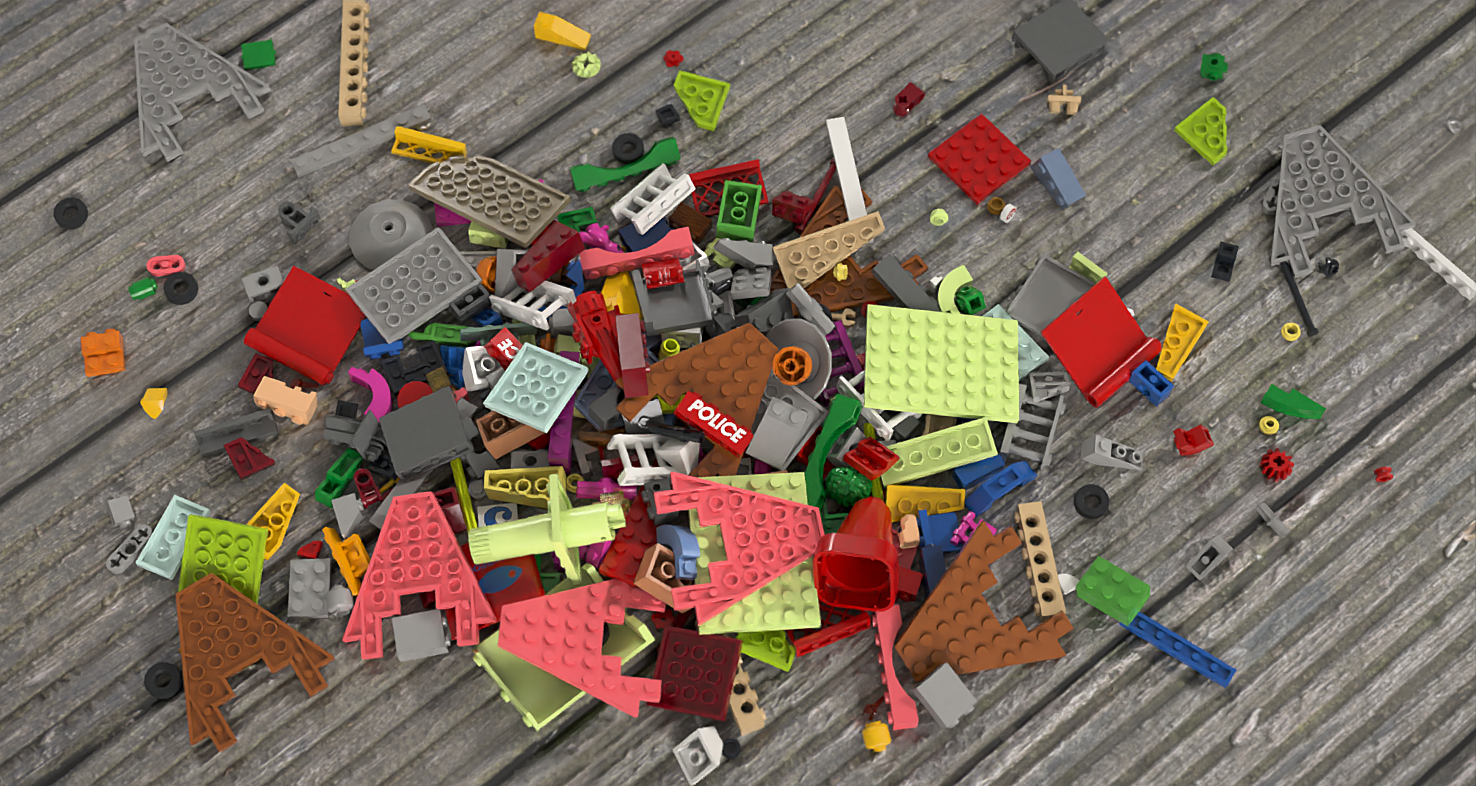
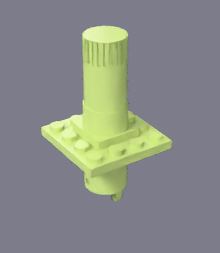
[468,474,626,585]

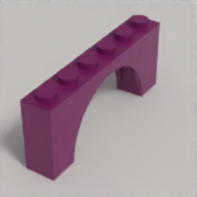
[548,351,582,477]

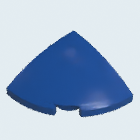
[440,345,465,389]

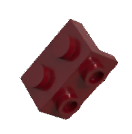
[772,191,816,225]

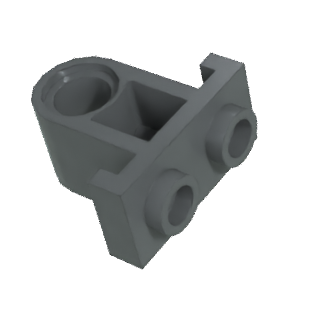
[278,201,321,244]

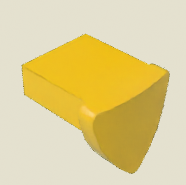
[140,388,168,419]

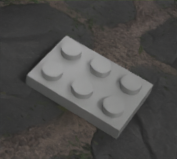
[730,267,772,300]
[288,558,332,619]

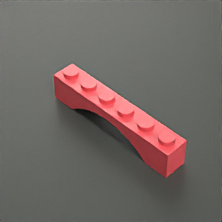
[579,227,695,280]
[871,605,919,730]

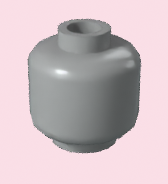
[326,585,354,617]

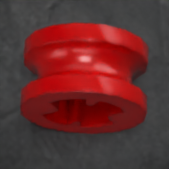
[1374,467,1394,482]

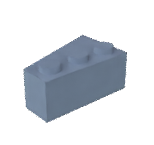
[1030,148,1086,210]

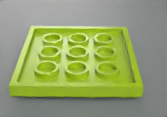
[178,514,268,604]

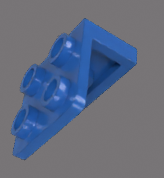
[361,319,405,360]
[916,509,963,553]

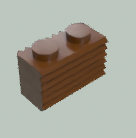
[669,202,712,244]

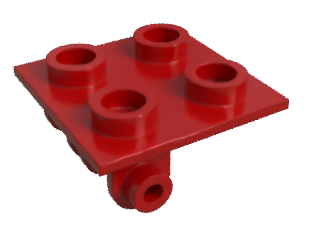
[641,258,685,289]

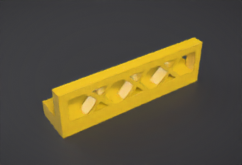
[391,126,467,164]

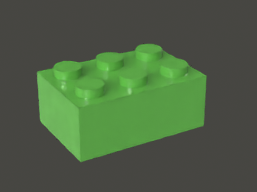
[716,180,762,243]
[1076,556,1150,626]

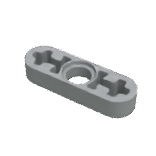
[106,525,153,574]

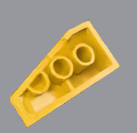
[246,483,300,560]

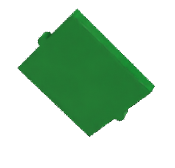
[241,39,276,70]

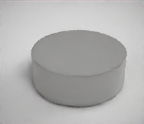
[249,301,268,321]

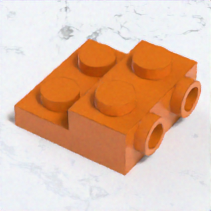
[81,329,126,377]

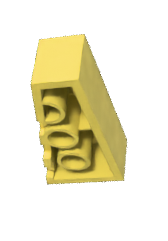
[484,466,567,509]

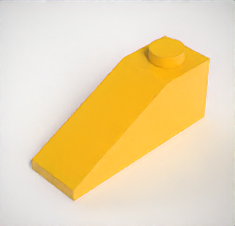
[534,12,591,51]

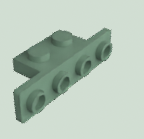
[460,322,537,346]

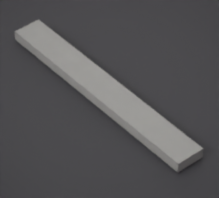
[369,397,477,530]

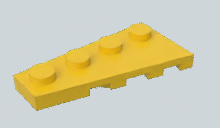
[1156,303,1209,382]
[885,484,965,522]

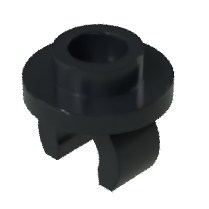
[1318,257,1339,277]

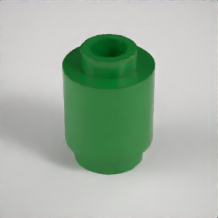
[128,276,158,301]

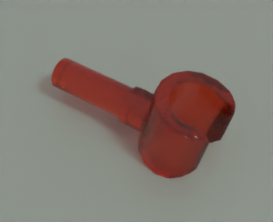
[290,378,318,389]
[862,696,884,721]

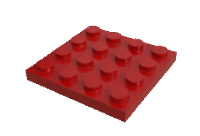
[928,113,1031,205]

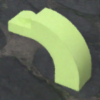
[937,265,973,314]

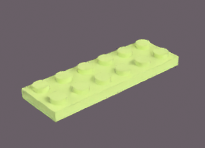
[881,417,998,488]

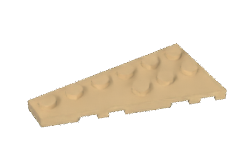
[773,212,885,289]

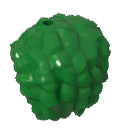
[825,466,872,507]

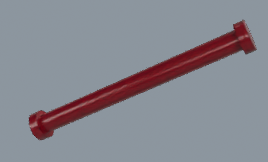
[794,159,836,234]

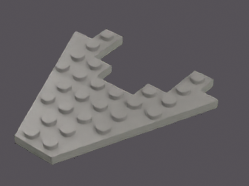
[134,23,271,162]
[1271,125,1416,278]

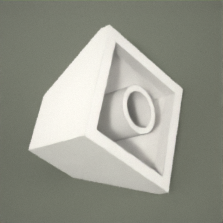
[672,726,723,786]

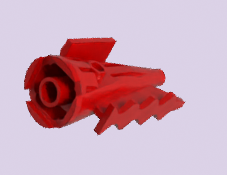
[567,291,622,389]

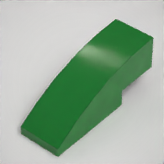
[1260,384,1326,419]
[315,448,364,509]

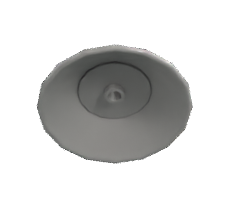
[349,199,433,270]
[765,319,832,400]

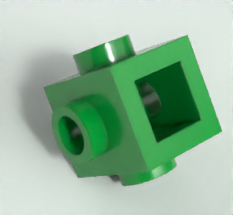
[1200,53,1228,80]
[955,286,986,315]

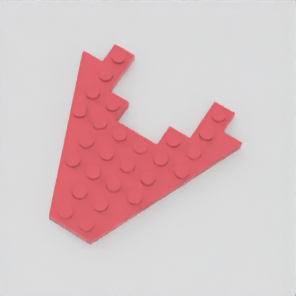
[653,472,824,626]
[343,491,497,660]
[498,579,666,718]

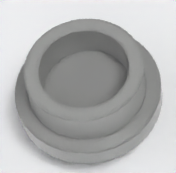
[468,480,487,499]

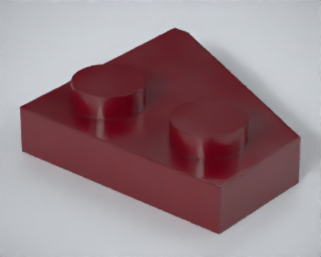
[238,353,273,394]
[223,437,275,480]

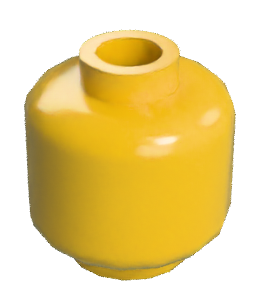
[862,720,891,752]

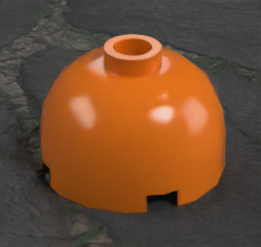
[476,256,497,294]
[772,346,813,386]

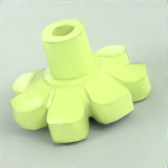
[337,278,355,293]

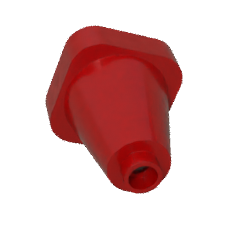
[813,496,899,612]

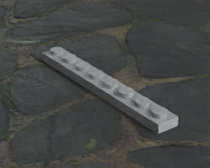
[290,104,432,178]

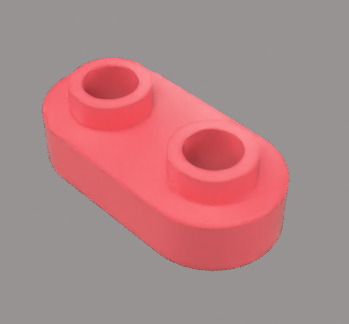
[146,255,186,277]

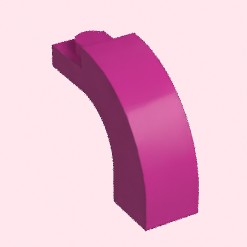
[348,367,393,422]

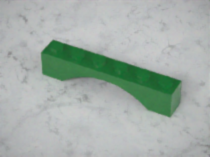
[568,137,681,192]
[803,394,863,511]

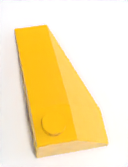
[602,271,642,321]

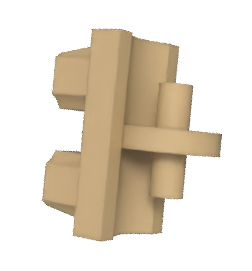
[1046,85,1081,114]

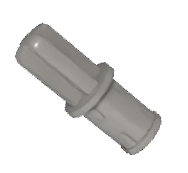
[1256,503,1290,539]

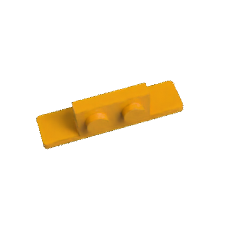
[322,527,370,596]

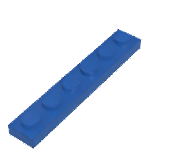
[1119,612,1237,688]

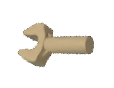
[831,308,856,329]

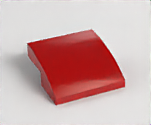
[842,436,900,481]

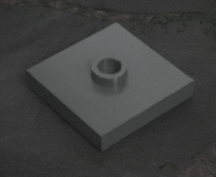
[622,397,665,435]

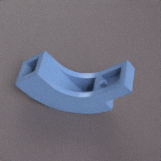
[656,524,700,580]

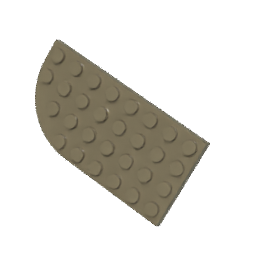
[408,155,571,248]

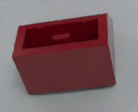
[434,487,467,534]

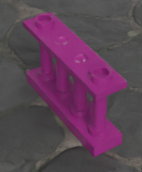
[818,321,864,407]

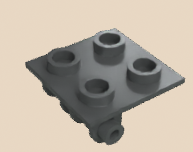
[350,410,386,463]

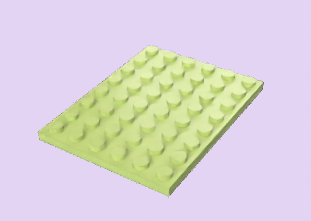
[864,304,1019,423]
[688,472,821,635]

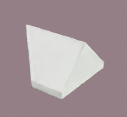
[656,438,700,475]

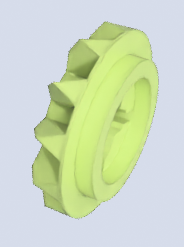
[572,51,601,78]

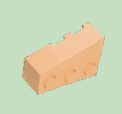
[253,376,318,425]

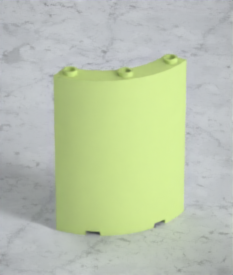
[471,562,655,731]

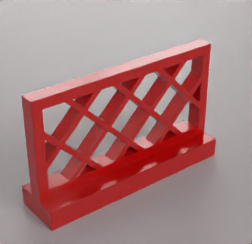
[687,159,769,217]
[785,598,871,657]

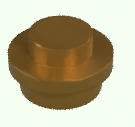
[987,197,1006,215]

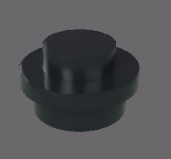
[721,738,741,759]

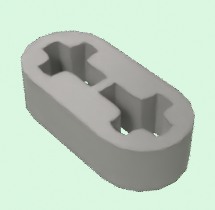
[1261,182,1279,215]

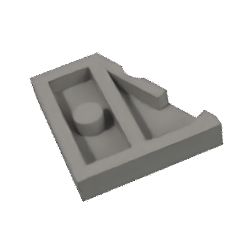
[1028,372,1070,403]

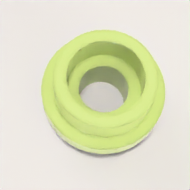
[930,209,948,226]

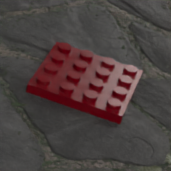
[646,625,743,722]

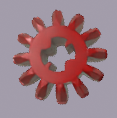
[1259,448,1294,482]

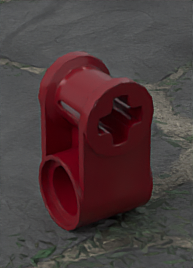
[893,82,926,116]
[354,469,383,509]

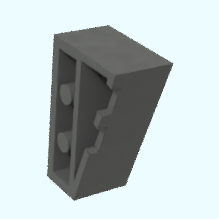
[734,288,794,332]

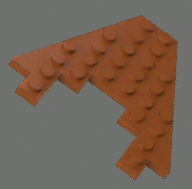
[770,185,928,319]
[615,322,778,477]
[894,520,1074,681]
[175,573,335,753]

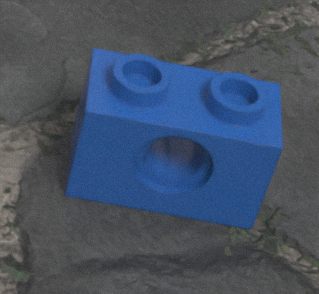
[1129,360,1174,407]

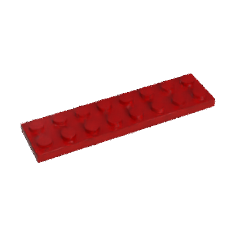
[599,458,673,587]

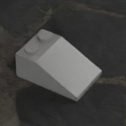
[745,397,808,470]

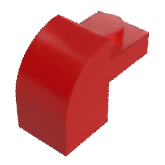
[1173,424,1214,456]

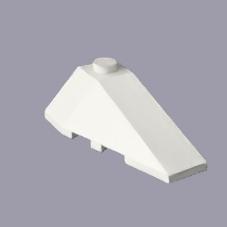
[462,346,501,391]

